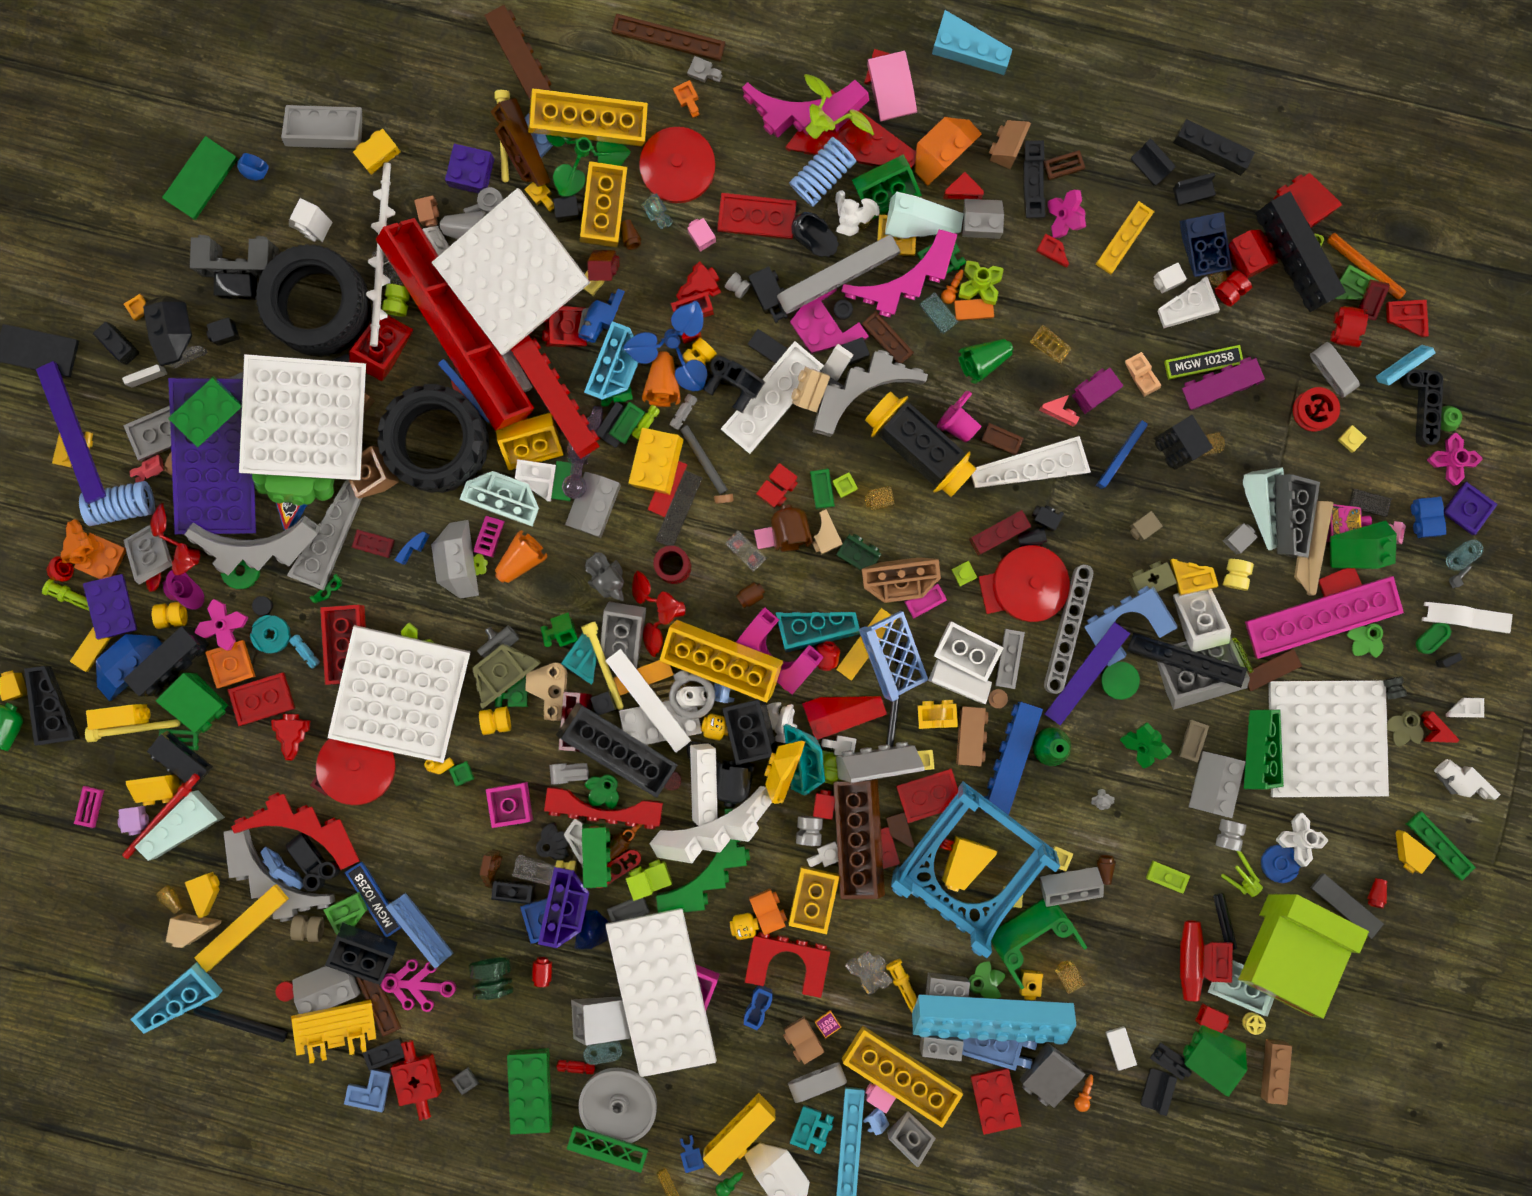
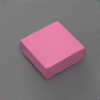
[754,527,774,549]

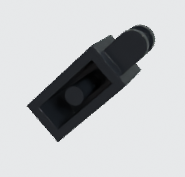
[748,266,788,324]

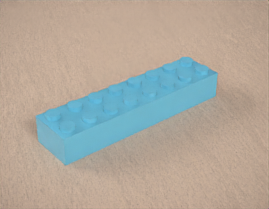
[912,995,1076,1044]

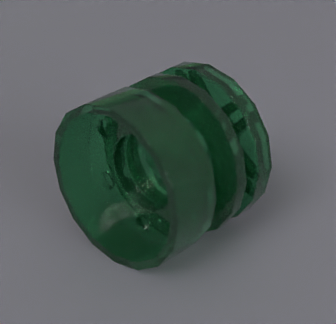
[468,957,514,1000]

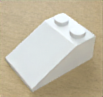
[1173,589,1231,652]

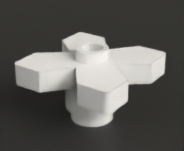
[1276,813,1328,867]

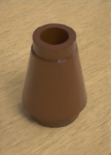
[620,220,642,250]
[607,832,631,861]
[1096,855,1116,885]

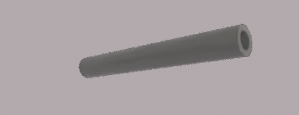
[680,425,728,495]

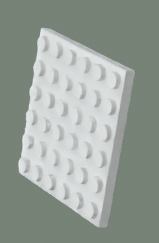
[432,188,591,355]
[239,355,366,480]
[328,625,470,763]
[1268,681,1389,797]

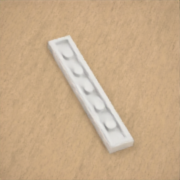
[605,649,691,752]

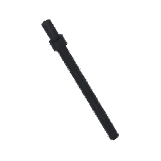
[886,642,907,747]

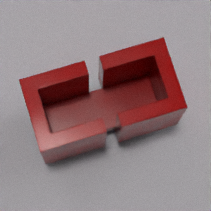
[756,463,798,509]

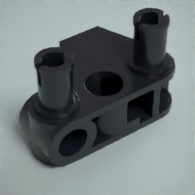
[703,355,766,413]

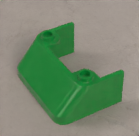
[991,898,1087,990]

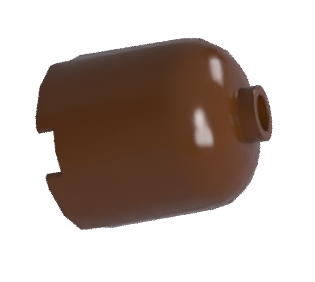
[771,504,813,552]

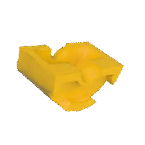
[918,700,958,729]

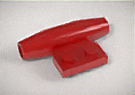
[1180,920,1233,1001]

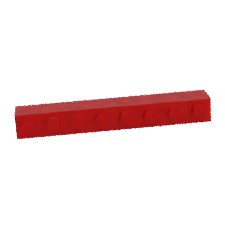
[511,332,600,459]

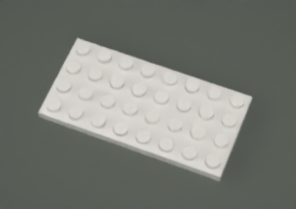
[606,908,717,1077]

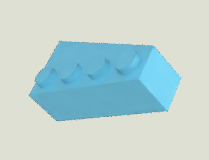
[932,10,1012,75]

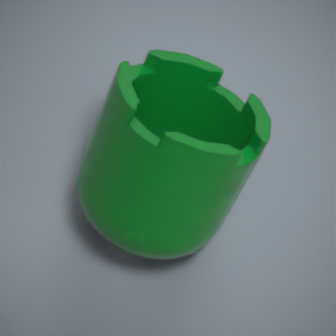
[0,702,24,751]

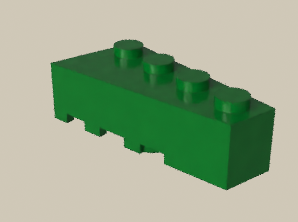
[1244,709,1284,789]

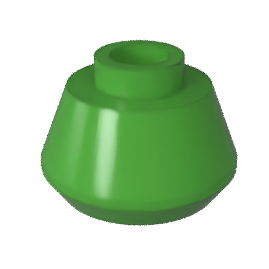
[1441,406,1462,432]

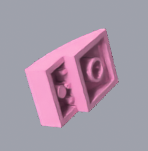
[867,51,917,122]

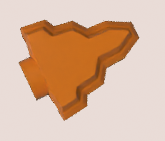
[61,519,94,564]

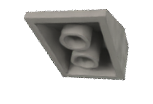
[601,602,646,669]

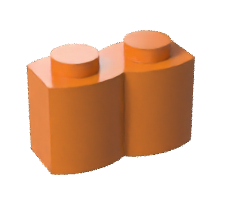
[749,889,787,935]

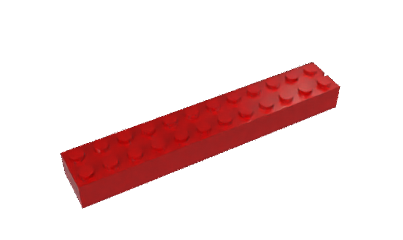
[376,218,534,431]

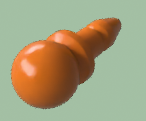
[941,270,964,304]
[1074,1074,1093,1112]

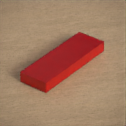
[647,461,688,517]

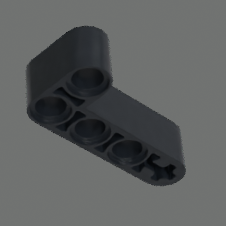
[1400,369,1443,447]

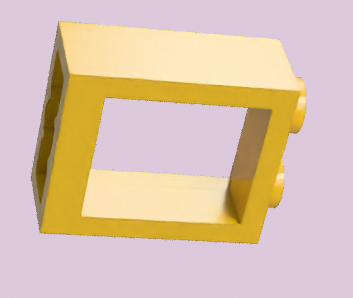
[86,704,151,730]

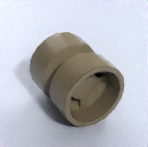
[290,915,324,942]

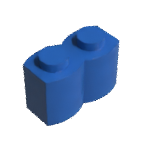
[1411,497,1446,538]
[744,985,772,1030]

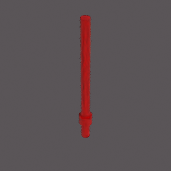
[122,774,200,859]

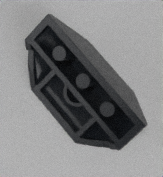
[143,295,192,366]

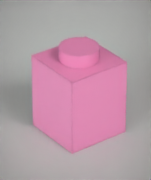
[687,218,716,252]
[865,1083,896,1113]

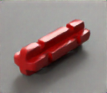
[557,1060,595,1074]

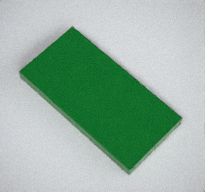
[162,136,238,220]

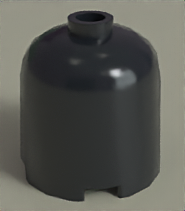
[716,759,754,807]

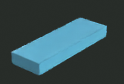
[1376,345,1435,385]

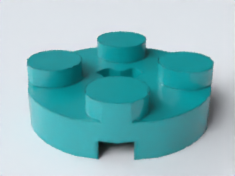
[250,615,291,653]

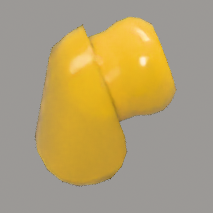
[424,757,455,774]

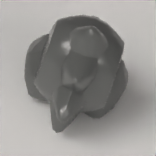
[585,552,624,601]

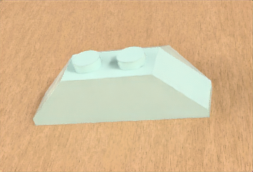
[460,471,539,526]

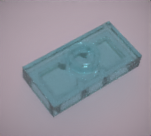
[920,292,958,334]

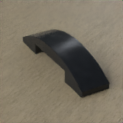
[1023,140,1045,218]

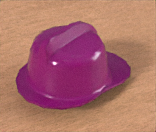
[162,570,204,610]

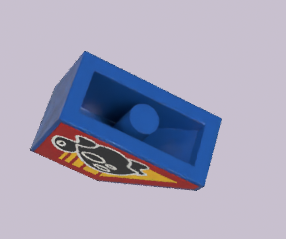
[276,502,307,530]

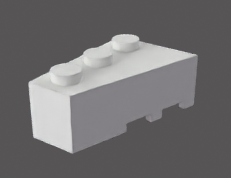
[289,198,332,242]

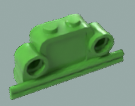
[252,474,334,506]

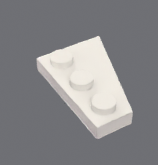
[1157,276,1220,328]

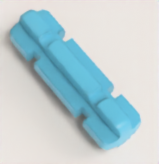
[289,635,320,668]

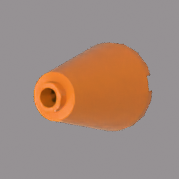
[642,351,681,407]
[495,530,548,583]

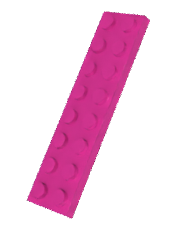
[1245,576,1404,659]

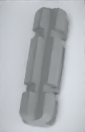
[670,394,697,430]

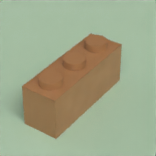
[956,706,988,766]
[1261,1039,1292,1105]

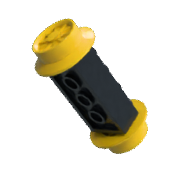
[865,391,977,497]

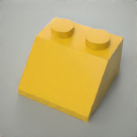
[126,775,180,806]

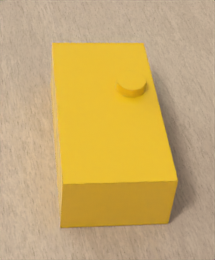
[580,161,627,247]
[703,1093,775,1176]

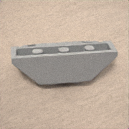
[431,520,479,598]

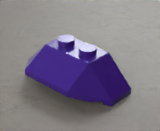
[538,867,589,948]

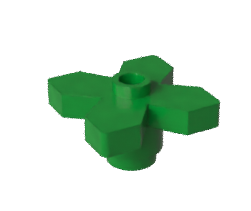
[1120,722,1172,769]

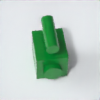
[541,612,578,647]

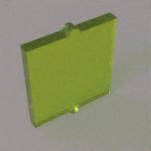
[1232,638,1253,673]

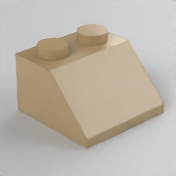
[166,913,221,948]

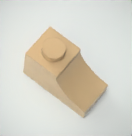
[812,509,842,555]

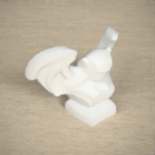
[835,190,879,236]
[767,702,797,743]

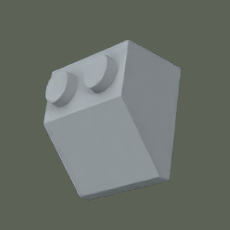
[962,199,1004,239]

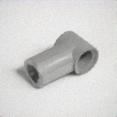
[550,763,589,784]

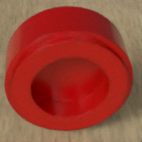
[276,981,294,1002]

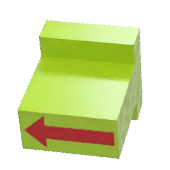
[1238,894,1369,1019]

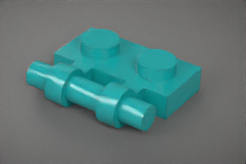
[790,1105,834,1154]

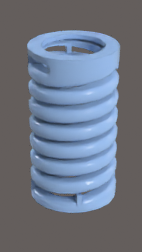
[789,137,857,207]
[79,481,155,526]

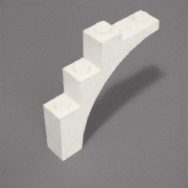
[650,786,772,863]

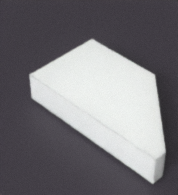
[1446,698,1484,718]

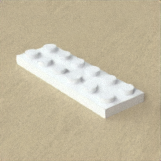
[721,341,824,454]

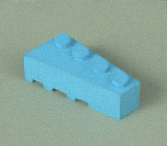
[130,962,223,1034]

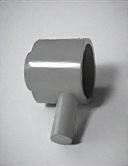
[464,187,504,213]

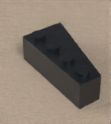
[24,666,81,746]

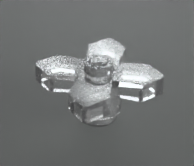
[845,951,893,995]

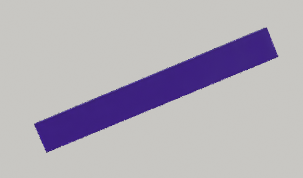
[36,361,106,504]

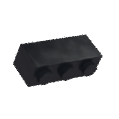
[147,730,213,788]

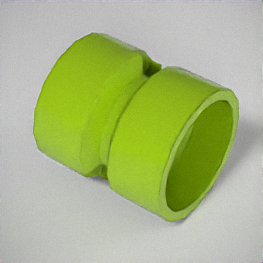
[382,284,410,317]

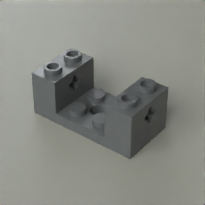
[190,235,279,278]

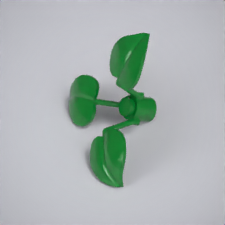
[546,135,631,197]

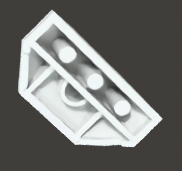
[744,1143,810,1196]

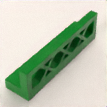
[567,1125,648,1173]

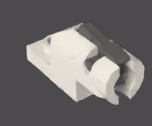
[1434,759,1501,800]

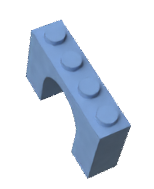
[1085,586,1177,667]

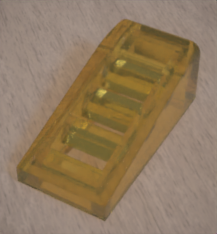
[1030,324,1072,364]

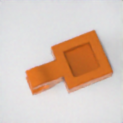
[673,80,699,118]

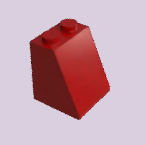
[1273,173,1342,228]
[1229,229,1279,279]

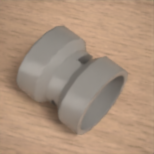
[725,272,751,299]

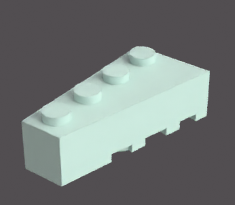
[135,790,225,861]

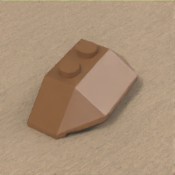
[862,558,941,603]

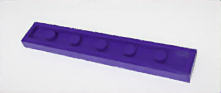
[1045,622,1130,725]

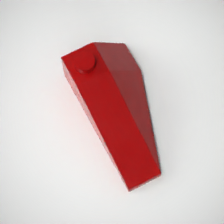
[802,696,887,740]

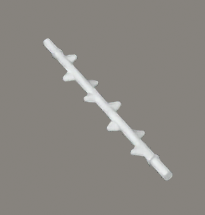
[366,163,395,347]

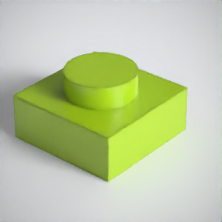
[832,472,858,498]
[951,561,977,587]

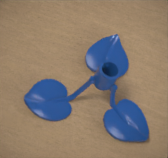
[623,301,707,391]

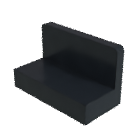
[1130,138,1176,186]
[1173,173,1216,206]
[596,402,624,448]
[1140,1068,1177,1116]

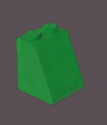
[156,673,229,733]
[1183,1025,1247,1097]

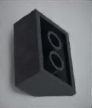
[325,922,398,985]

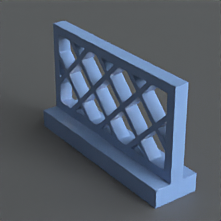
[859,611,928,702]
[386,893,453,968]

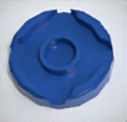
[1261,844,1301,883]

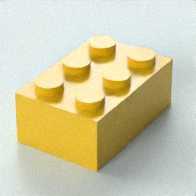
[629,428,684,495]
[788,866,839,934]

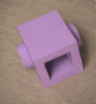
[118,806,149,835]

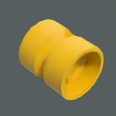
[682,337,717,367]
[152,602,188,629]
[479,707,511,735]

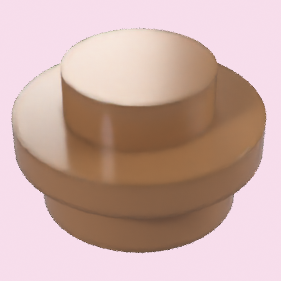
[988,689,1008,708]

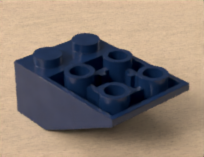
[1179,212,1232,277]

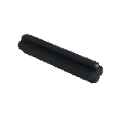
[1213,893,1237,950]

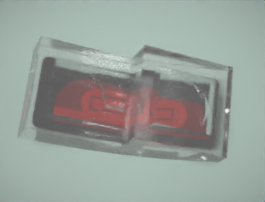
[725,530,767,572]

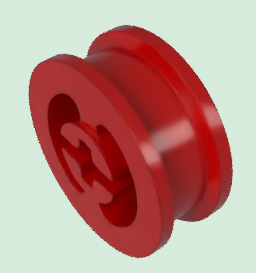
[1293,387,1340,432]

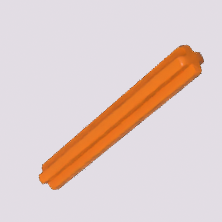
[1327,233,1406,299]

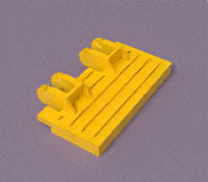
[291,1000,376,1063]

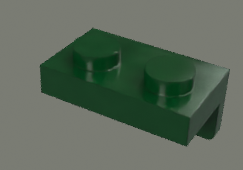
[836,534,882,571]

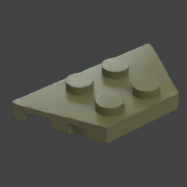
[473,644,541,709]

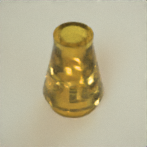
[155,885,183,914]

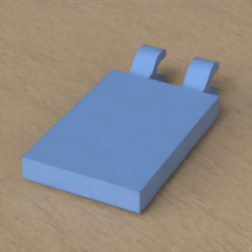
[962,1038,1037,1071]

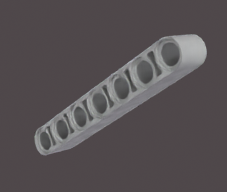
[777,235,901,314]
[1044,565,1093,694]

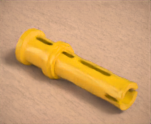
[885,959,917,1013]

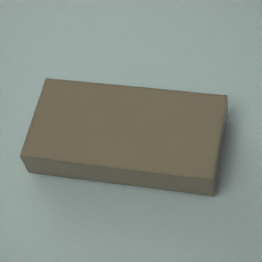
[1178,720,1209,762]

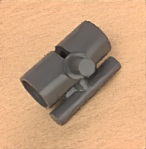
[477,625,520,658]

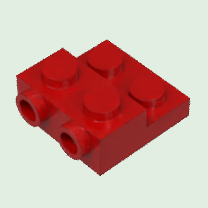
[542,306,587,347]

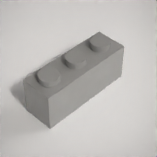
[1040,867,1104,907]

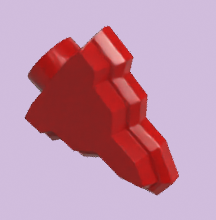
[676,261,721,300]
[271,714,311,761]

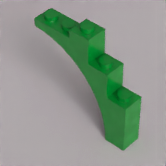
[656,807,750,913]

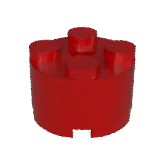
[1330,306,1368,348]

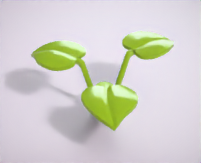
[804,74,874,139]

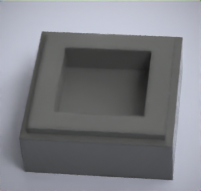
[451,1067,479,1095]

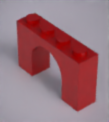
[745,931,830,998]

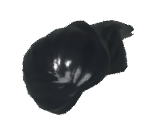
[791,212,839,257]

